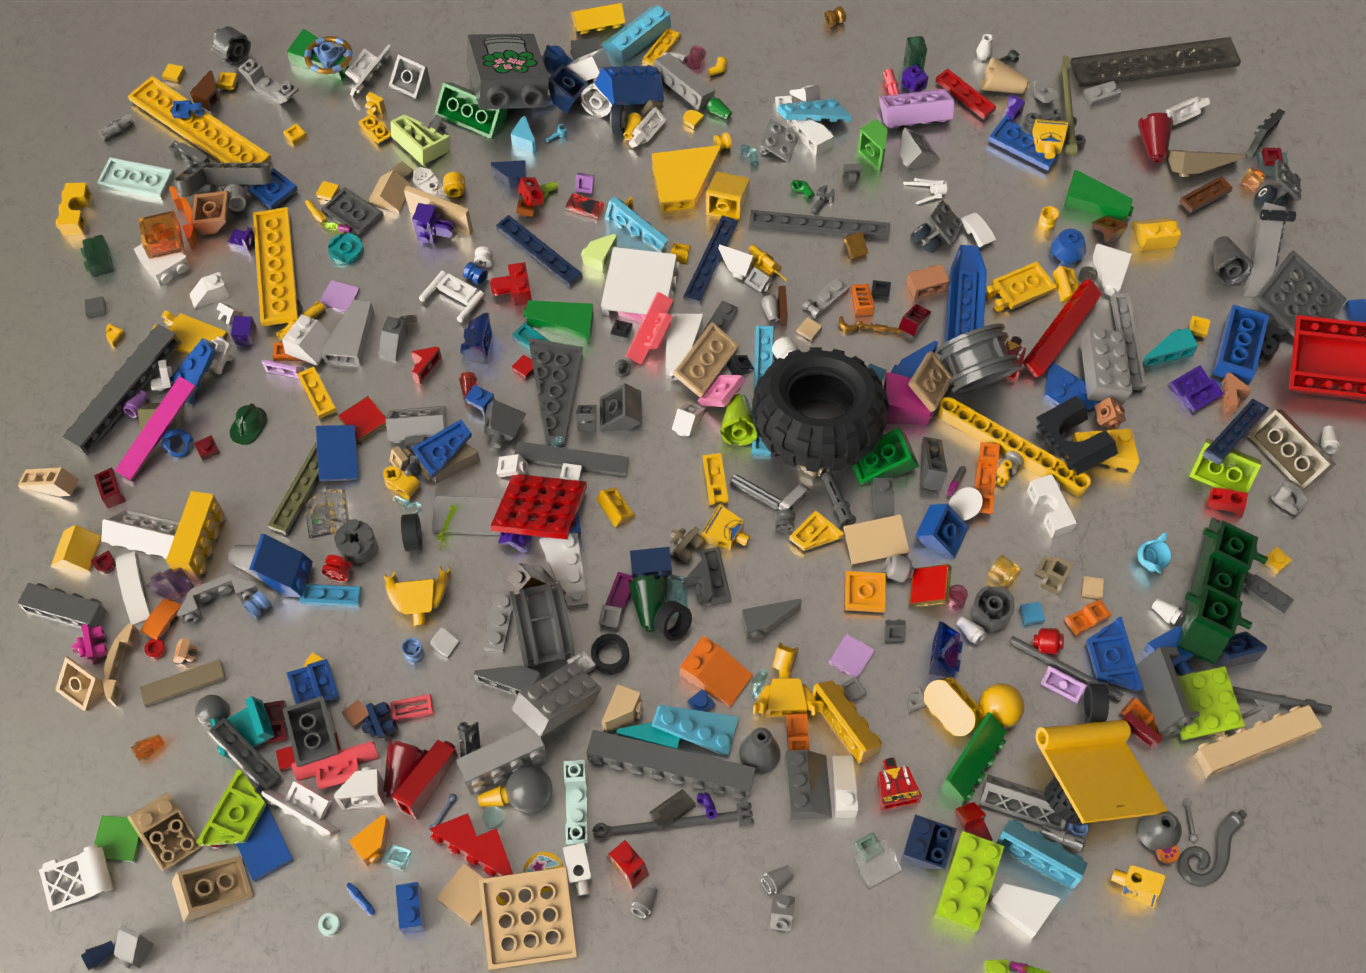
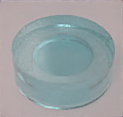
[482,807,504,829]

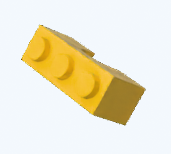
[56,182,92,235]

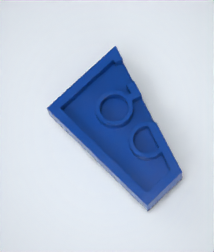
[170,338,217,404]

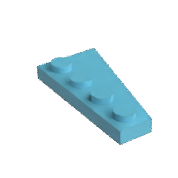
[777,98,852,123]
[605,196,669,252]

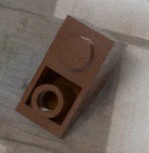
[190,70,220,111]

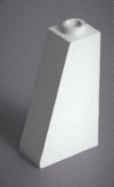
[666,314,703,380]

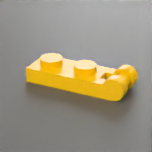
[702,453,729,505]

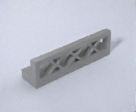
[980,774,1066,831]

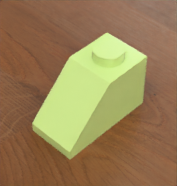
[581,234,618,272]

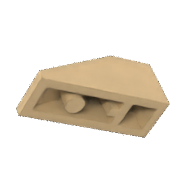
[17,467,79,496]

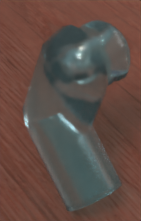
[739,144,759,167]
[750,669,768,699]

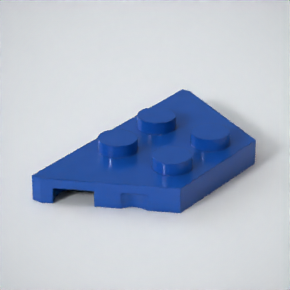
[1044,362,1101,412]
[1086,617,1143,692]

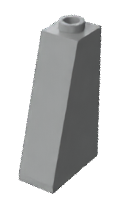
[321,300,374,366]

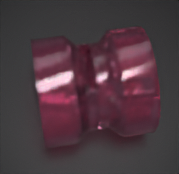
[685,46,706,69]
[945,584,968,611]

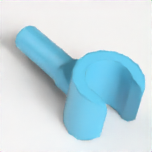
[545,124,567,143]

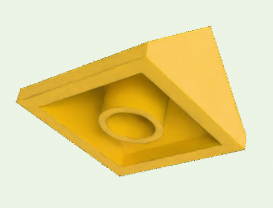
[51,525,102,572]

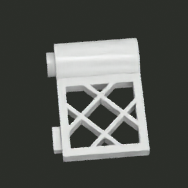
[39,844,114,912]

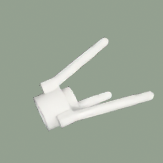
[903,178,947,205]

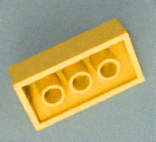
[813,680,882,766]

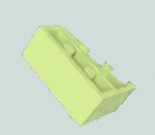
[391,114,450,165]

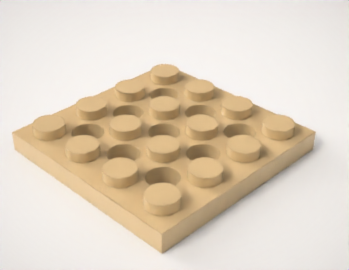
[478,867,577,970]

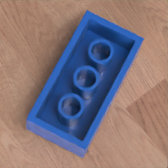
[1212,305,1270,385]

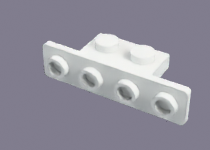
[345,44,392,97]
[261,780,339,836]

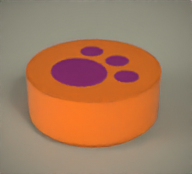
[1156,845,1180,864]

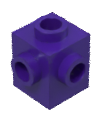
[901,64,929,93]

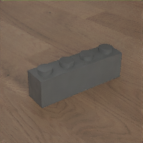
[17,583,106,628]

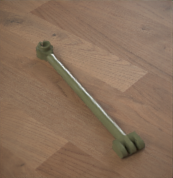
[1060,56,1077,156]

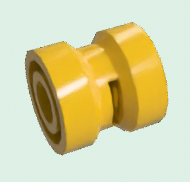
[1038,206,1059,231]

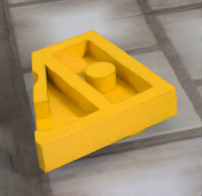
[790,510,844,551]

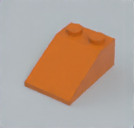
[680,636,753,708]

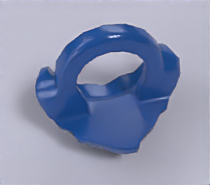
[161,429,193,457]

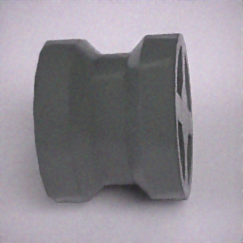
[775,510,796,532]

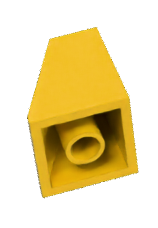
[706,171,750,221]

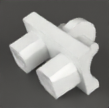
[209,336,233,374]

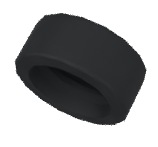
[401,513,422,551]
[653,601,692,641]
[591,633,630,675]
[1084,683,1109,723]

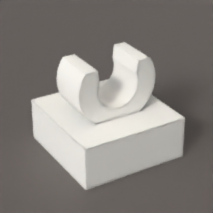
[217,303,243,325]

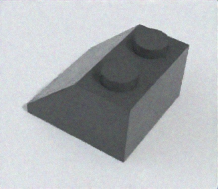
[600,383,642,431]

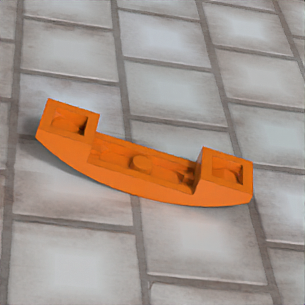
[169,186,198,249]
[974,442,1000,514]

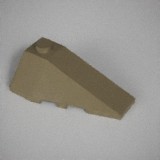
[1167,150,1245,177]

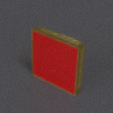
[337,396,386,444]
[909,564,952,607]

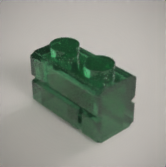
[903,36,927,70]
[80,235,114,277]

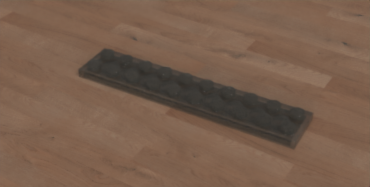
[1070,37,1241,88]

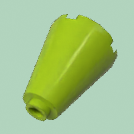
[720,394,757,446]

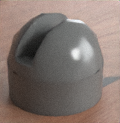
[615,359,631,375]

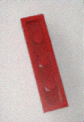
[935,69,996,119]

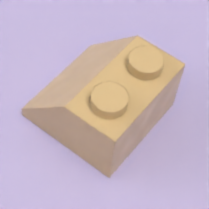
[602,684,644,734]

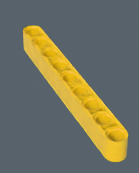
[938,397,1091,497]

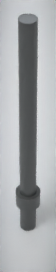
[1009,636,1124,701]
[1232,686,1332,714]

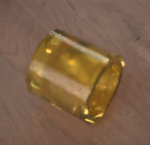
[987,555,1022,589]

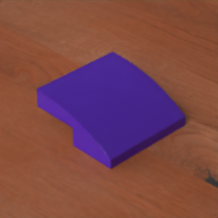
[1169,365,1224,412]

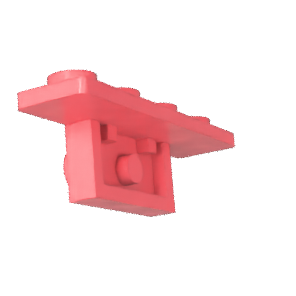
[626,292,673,364]
[292,741,379,790]

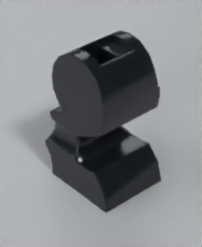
[1259,324,1288,361]

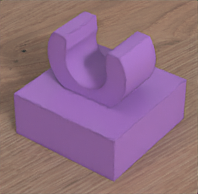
[575,172,595,194]

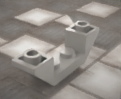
[238,58,299,104]
[177,574,259,624]

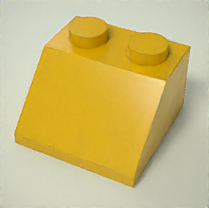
[1132,217,1181,251]

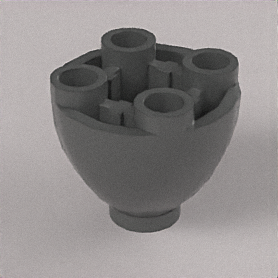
[1137,811,1182,851]

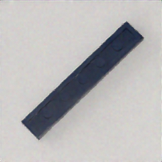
[496,215,583,287]
[683,215,738,305]
[1203,399,1269,465]

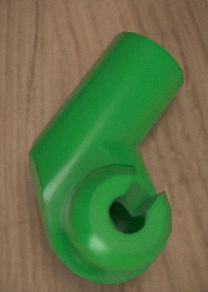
[791,180,815,199]

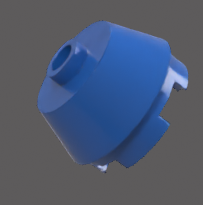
[1051,229,1087,265]

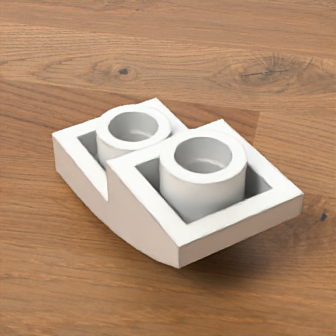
[961,212,996,248]

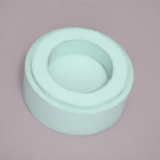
[318,912,342,936]

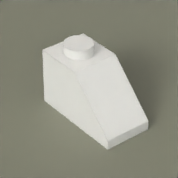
[718,245,755,280]
[190,272,230,310]
[672,402,706,437]

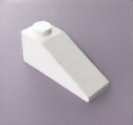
[787,118,834,156]
[832,756,858,818]

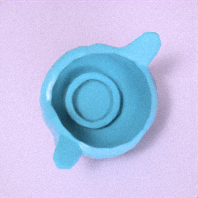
[1137,532,1171,573]

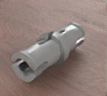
[98,113,134,140]
[1040,824,1086,853]

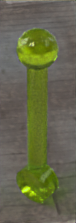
[437,505,457,542]

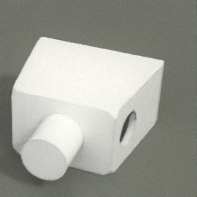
[563,843,592,896]

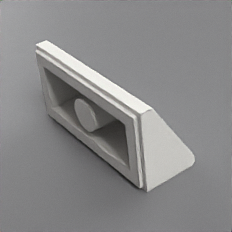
[790,85,820,102]

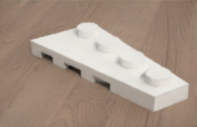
[539,533,588,609]

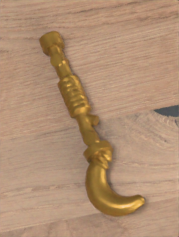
[839,316,904,335]

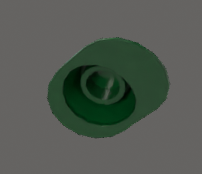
[230,403,267,445]

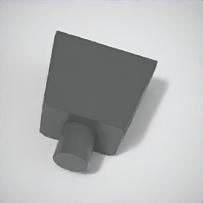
[484,400,526,448]

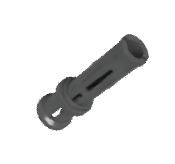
[821,472,856,527]

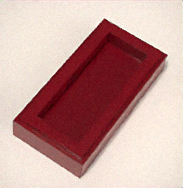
[1122,711,1163,750]

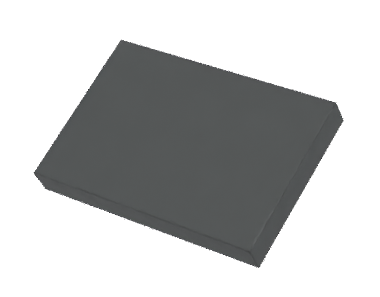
[321,187,384,238]

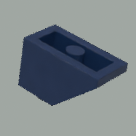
[491,160,527,189]

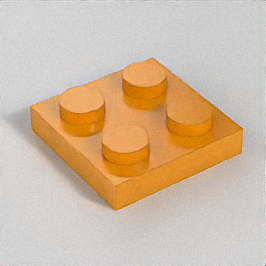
[845,571,886,613]

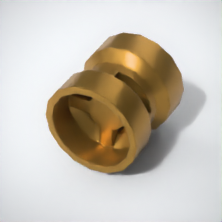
[824,6,846,27]

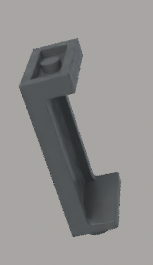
[1136,647,1200,735]

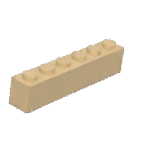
[1194,705,1322,778]

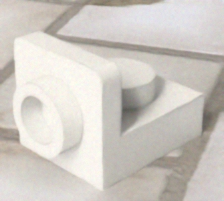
[496,454,528,477]

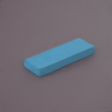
[299,584,363,607]

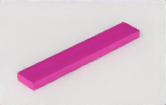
[114,376,196,481]

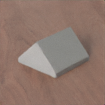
[389,54,430,99]

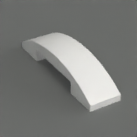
[116,551,151,625]

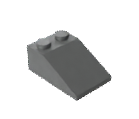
[282,696,339,767]

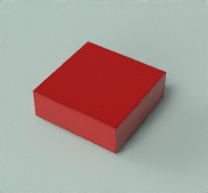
[512,354,534,379]

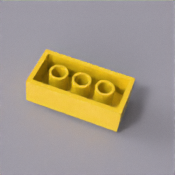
[166,491,224,581]

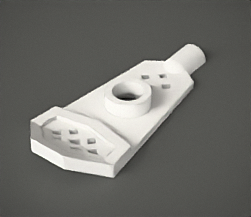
[413,167,452,202]

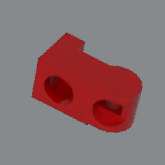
[517,177,544,206]
[1208,488,1248,517]

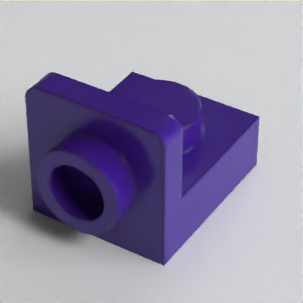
[1006,94,1025,123]
[228,227,255,251]

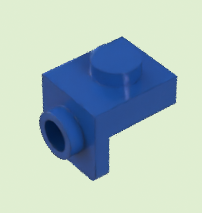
[465,385,495,417]

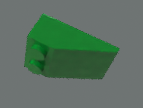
[853,427,919,485]

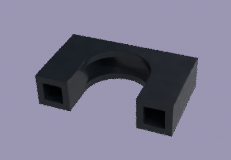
[1036,396,1118,476]

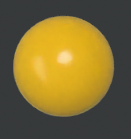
[978,683,1025,729]

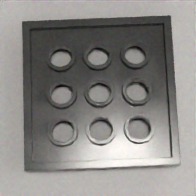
[1253,250,1347,337]

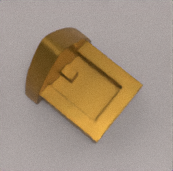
[843,232,868,259]

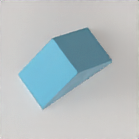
[511,116,536,153]

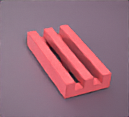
[390,694,434,723]

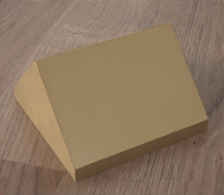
[368,170,413,213]
[55,656,104,711]

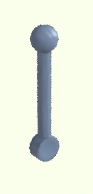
[429,793,457,831]

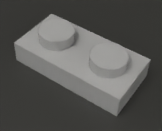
[1083,81,1122,106]

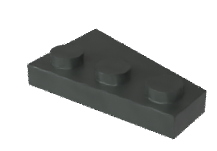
[1246,108,1285,158]

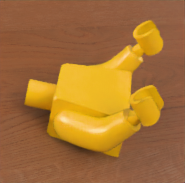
[383,566,451,625]
[753,670,824,717]

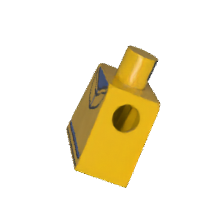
[1032,119,1068,159]
[701,504,751,551]
[1111,865,1166,909]

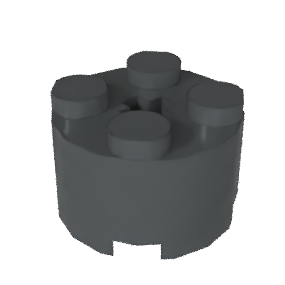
[211,26,251,66]
[334,519,377,565]
[971,585,1015,632]

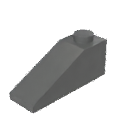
[921,437,948,491]
[871,478,894,520]
[742,598,802,640]
[474,666,541,696]

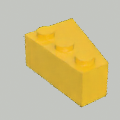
[1071,429,1139,473]

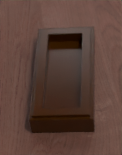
[778,286,788,326]

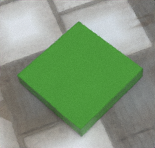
[94,815,141,863]

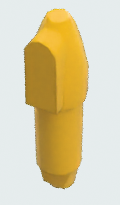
[305,199,327,223]

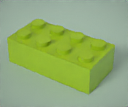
[933,831,1004,933]

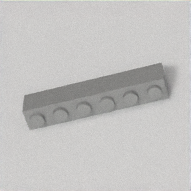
[1244,202,1286,298]

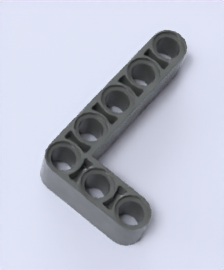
[174,163,273,197]

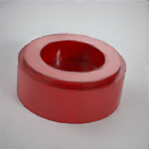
[144,639,167,660]

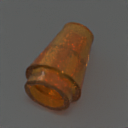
[131,734,165,761]

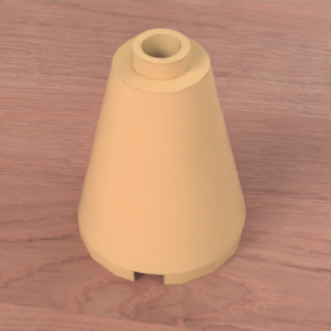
[981,57,1030,94]

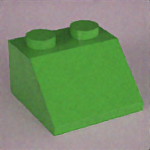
[857,119,887,172]

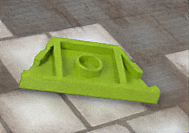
[196,769,267,846]

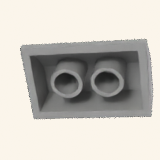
[386,406,447,443]

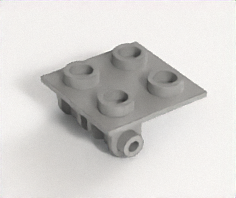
[760,119,799,162]

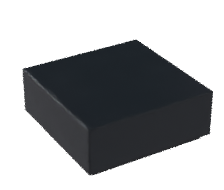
[871,280,891,300]

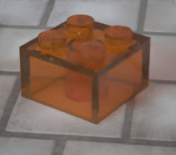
[138,210,185,259]

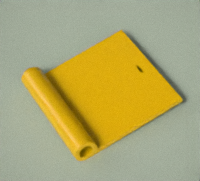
[1036,720,1168,824]

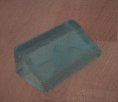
[667,574,687,616]

